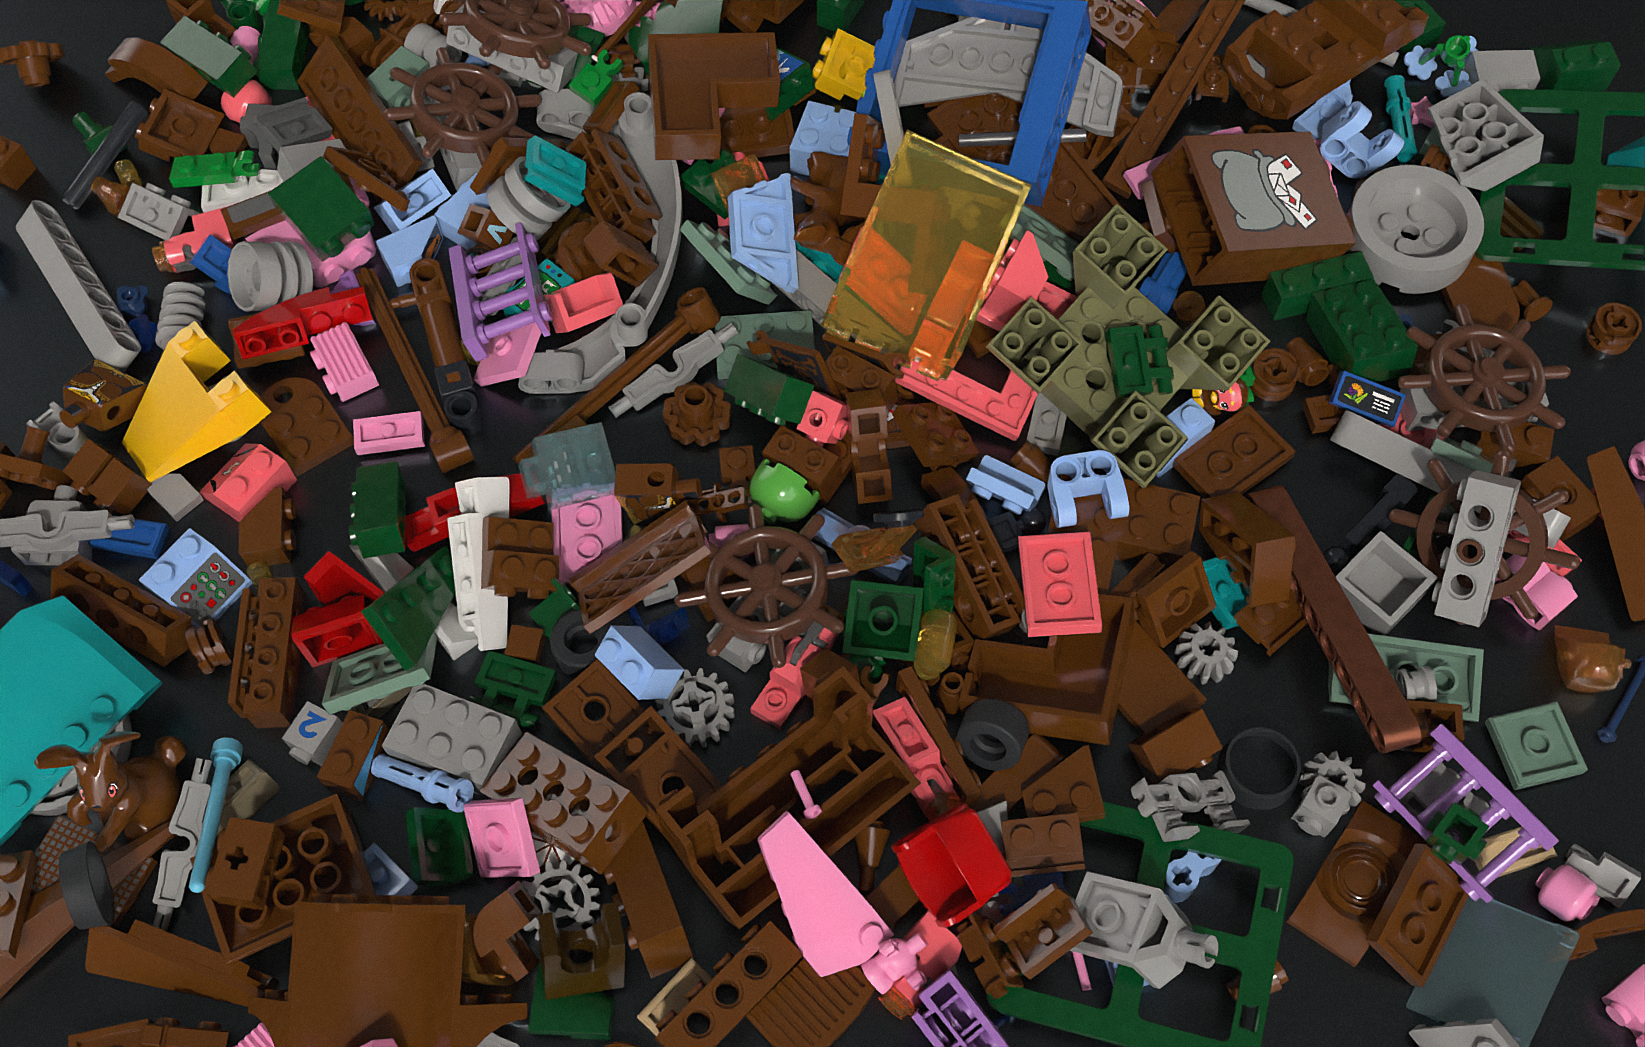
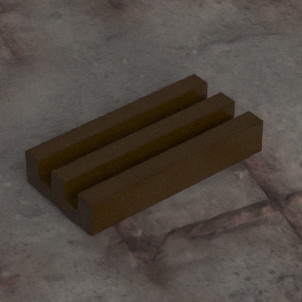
[1478,196,1544,252]
[535,205,591,263]

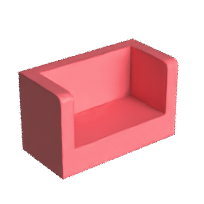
[543,273,623,333]

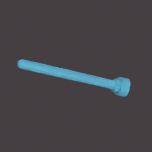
[189,738,243,893]

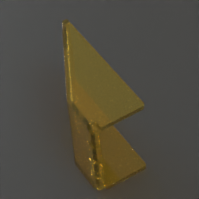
[821,130,1032,382]

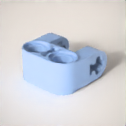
[1320,101,1404,179]
[1047,450,1129,528]

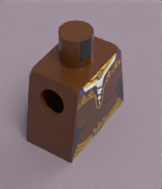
[59,359,146,431]
[614,463,702,525]

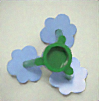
[1404,35,1478,98]

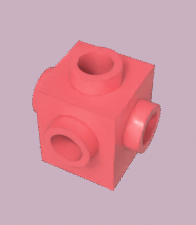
[796,391,848,447]

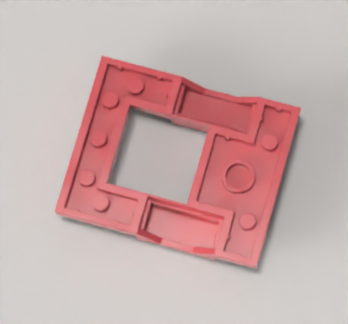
[895,240,1076,441]

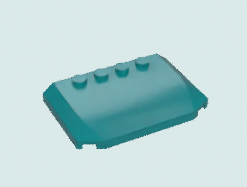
[0,596,163,846]

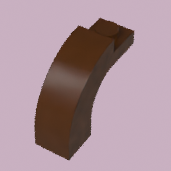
[105,38,208,101]

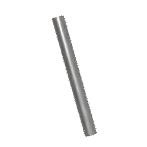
[959,129,1087,147]

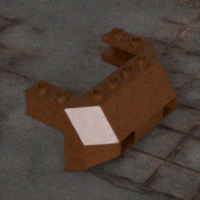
[656,666,921,929]

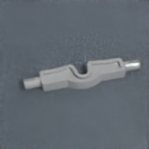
[608,322,738,418]
[0,510,135,550]
[153,758,213,931]

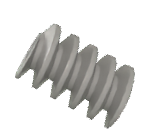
[155,282,206,350]

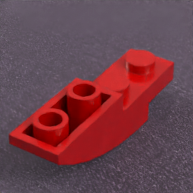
[233,286,373,360]
[406,473,545,552]

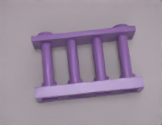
[448,222,552,362]
[1373,724,1559,903]

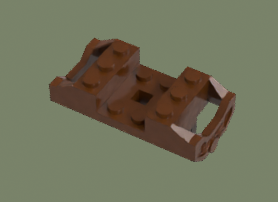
[1223,0,1429,119]

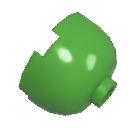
[749,459,820,524]

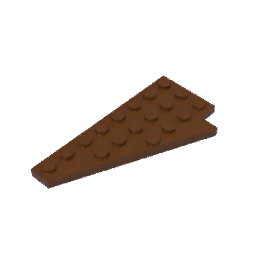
[922,93,1124,242]

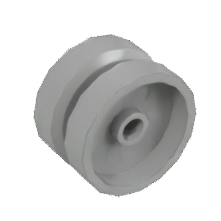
[487,157,570,240]

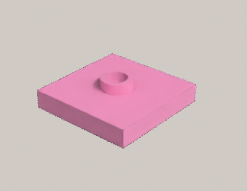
[473,322,542,386]
[463,798,540,878]

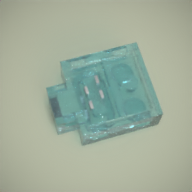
[518,422,616,510]

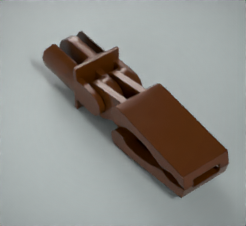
[362,0,442,70]

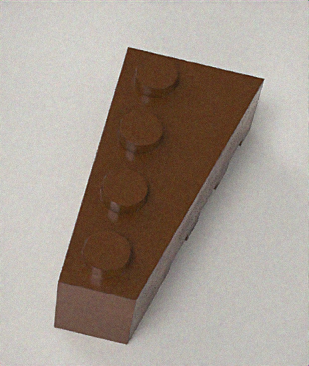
[604,820,695,978]

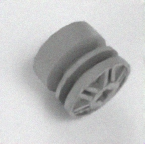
[227,241,313,311]

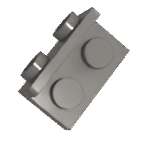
[118,183,200,240]

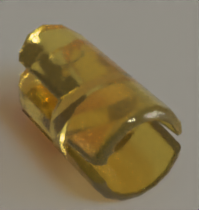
[914,609,957,680]

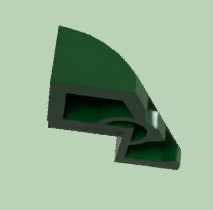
[528,964,615,1040]

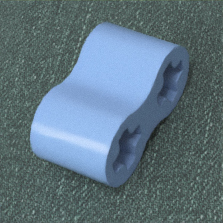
[1163,851,1221,903]

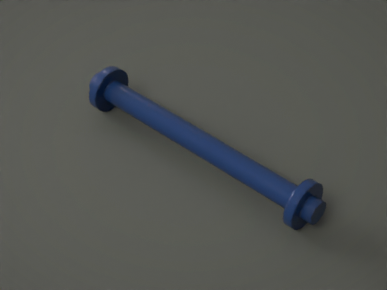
[1597,655,1645,743]

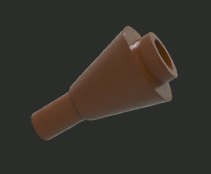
[855,821,890,892]

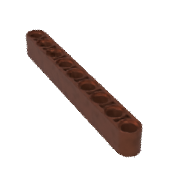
[1245,484,1421,754]

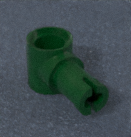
[218,0,263,34]
[73,112,127,155]

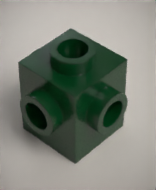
[1425,802,1490,865]

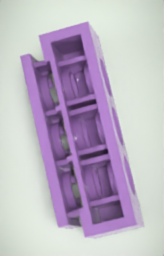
[912,967,1011,1047]

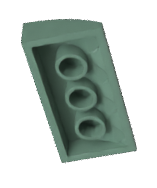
[1328,634,1484,722]

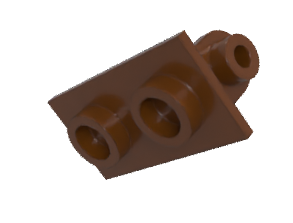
[957,914,1024,999]

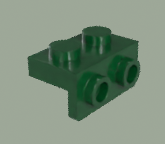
[913,536,956,627]
[405,807,473,887]

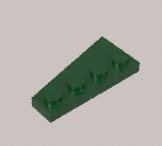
[361,545,456,671]

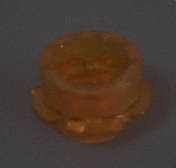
[1173,291,1206,321]

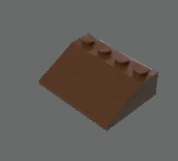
[190,793,377,965]

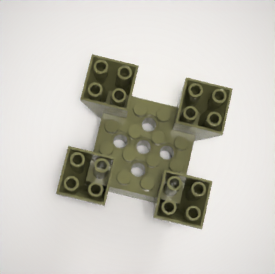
[986,204,1270,488]

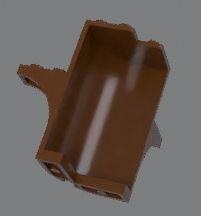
[248,894,527,1047]

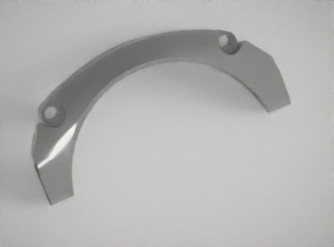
[518,89,683,394]

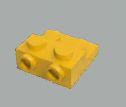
[812,28,875,100]

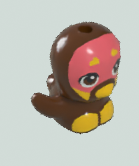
[1192,378,1248,416]

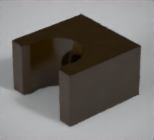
[538,902,625,1000]

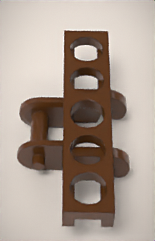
[687,482,748,523]

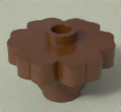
[0,40,65,87]
[663,381,732,446]

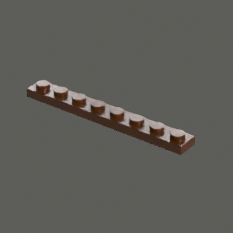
[1102,0,1245,199]

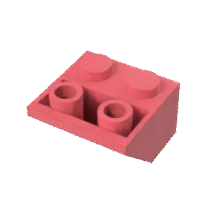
[981,230,1048,324]

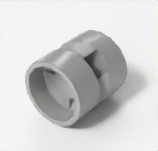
[404,23,462,68]

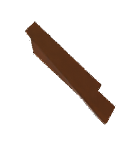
[1587,446,1645,621]
[85,919,279,1007]

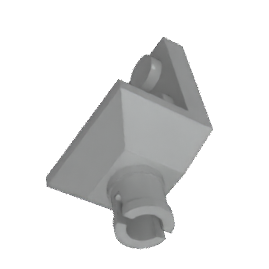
[1070,872,1218,989]

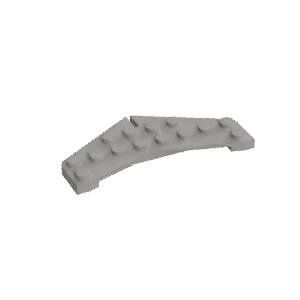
[894,17,1123,137]

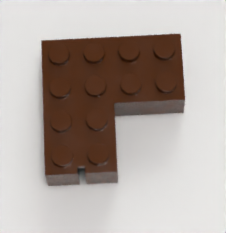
[648,32,780,160]
[1047,472,1200,595]
[959,594,1135,745]

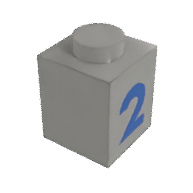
[282,701,343,766]

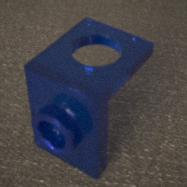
[627,605,690,643]

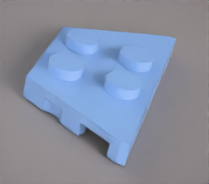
[728,173,799,293]

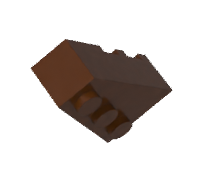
[1199,492,1296,607]

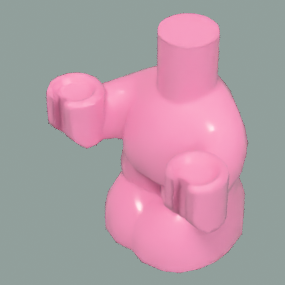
[861,932,928,995]

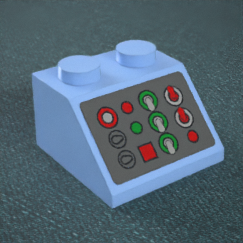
[139,528,253,628]

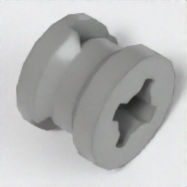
[1395,666,1437,702]

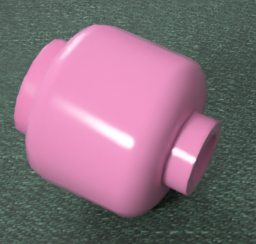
[1535,865,1600,922]

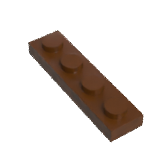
[895,666,982,808]

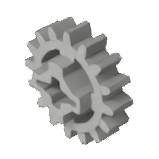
[655,668,735,748]
[521,860,601,941]

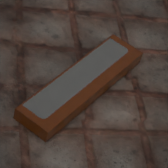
[220,167,355,240]

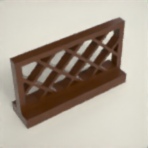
[569,500,711,634]

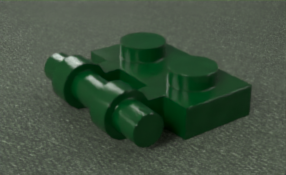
[679,148,762,219]
[1105,325,1174,398]
[468,650,557,730]

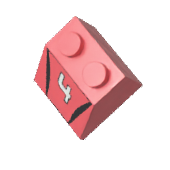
[199,443,297,522]

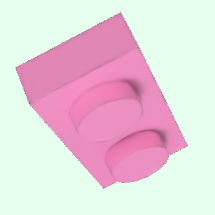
[353,411,425,455]

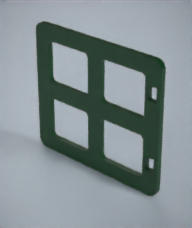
[1475,89,1645,271]
[986,801,1294,1047]

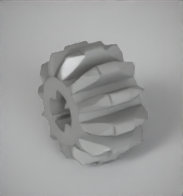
[1174,621,1238,685]
[1298,751,1366,815]

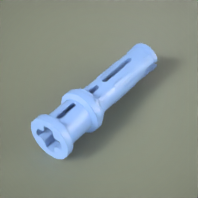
[371,754,474,813]

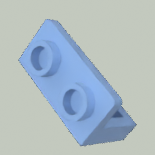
[966,455,1046,515]

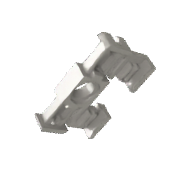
[1131,770,1251,842]

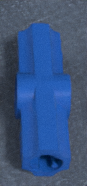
[1139,251,1188,315]

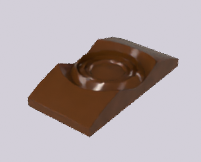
[1287,800,1428,967]

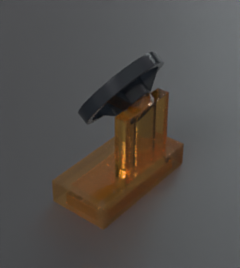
[831,509,925,572]

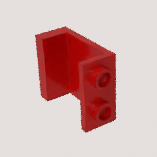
[304,551,384,645]

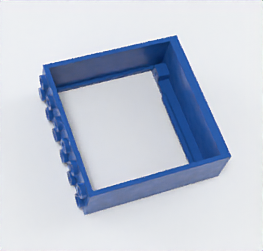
[847,0,1092,207]

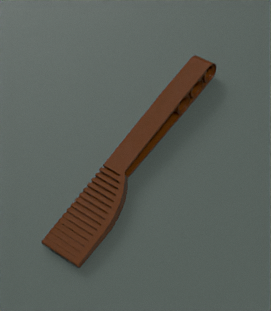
[746,733,1066,1047]

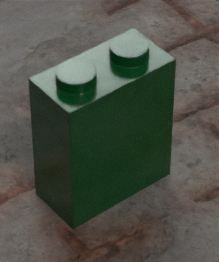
[268,156,374,262]

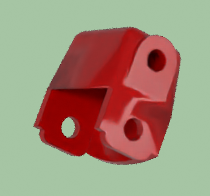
[891,802,1012,928]

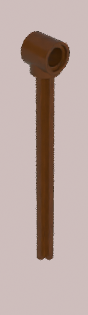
[356,267,474,473]
[512,287,721,470]

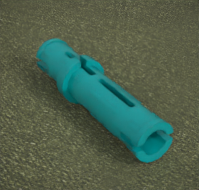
[1384,75,1418,162]

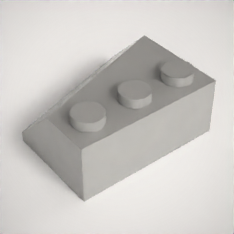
[1429,79,1544,191]

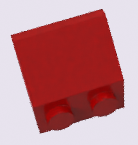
[291,594,377,668]

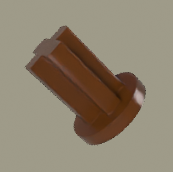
[1512,281,1553,322]

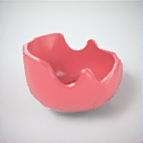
[221,79,272,123]

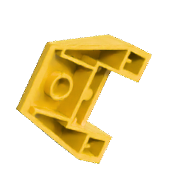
[122,321,272,482]

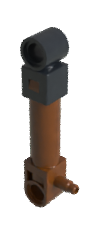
[390,258,483,436]

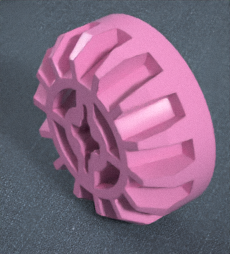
[557,0,636,37]

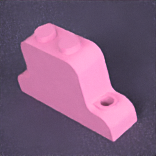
[245,177,377,288]

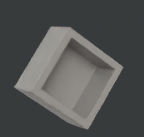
[1336,531,1438,636]

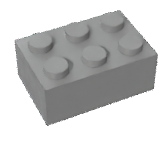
[382,684,522,797]

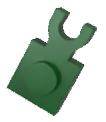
[569,48,623,107]

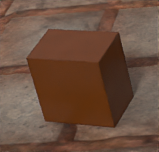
[504,625,546,665]

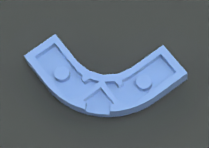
[1292,79,1353,141]

